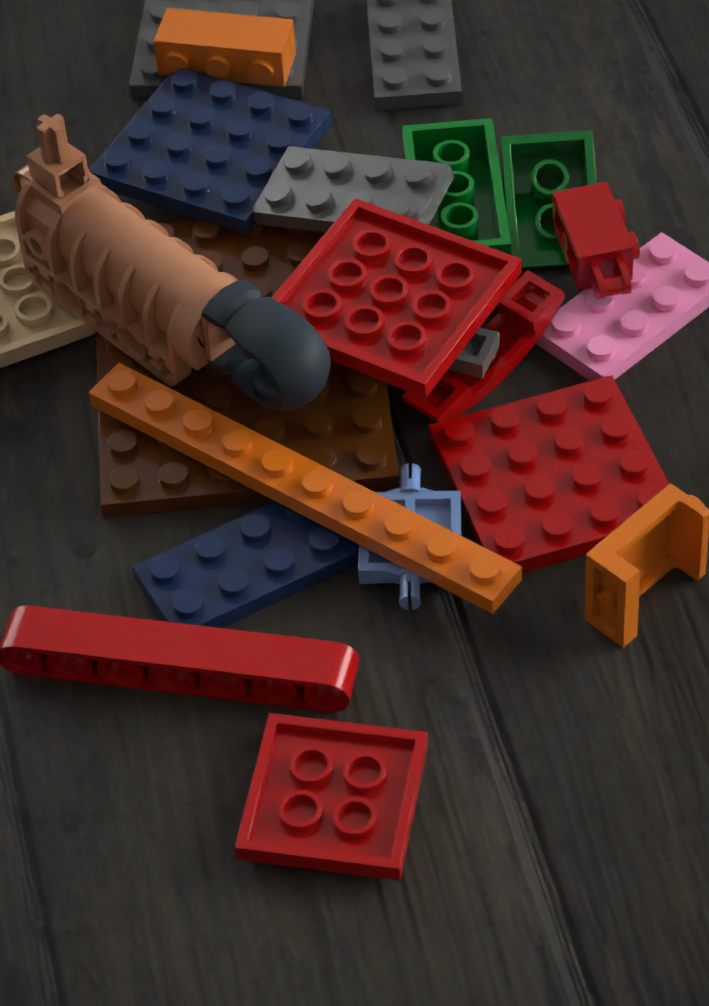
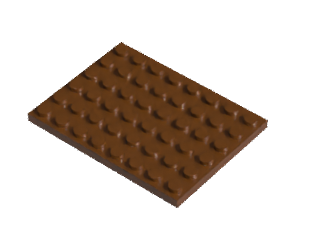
[96,220,399,518]

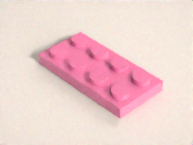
[536,232,709,381]

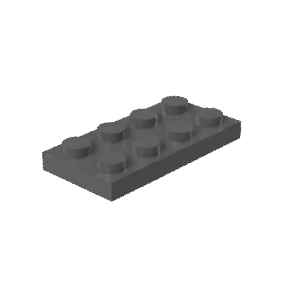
[366,0,462,111]
[252,146,454,233]

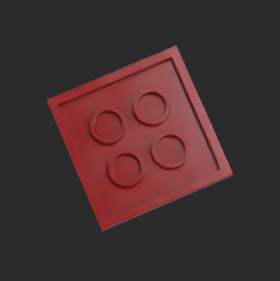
[235,713,428,881]

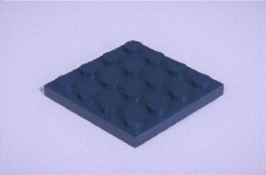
[89,69,332,234]

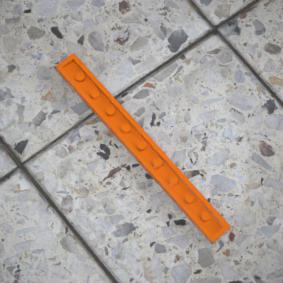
[88,363,522,614]

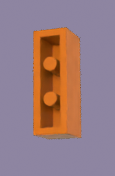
[154,8,296,87]

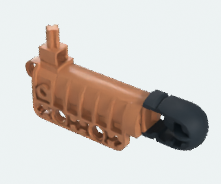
[12,114,331,411]

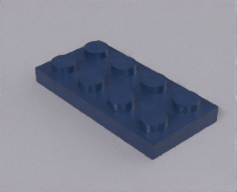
[132,501,359,628]

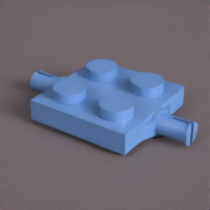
[358,463,461,610]

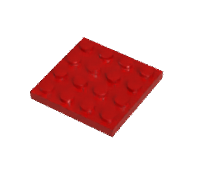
[272,198,522,398]
[428,375,669,573]

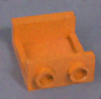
[585,483,709,648]

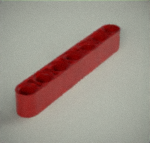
[0,606,360,712]

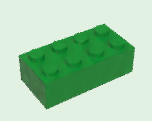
[402,118,511,255]

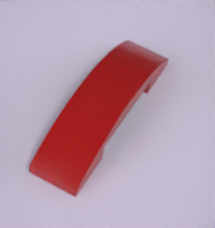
[402,270,565,423]

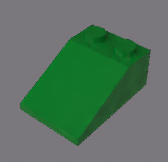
[499,130,597,270]

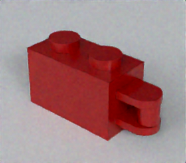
[552,182,640,300]

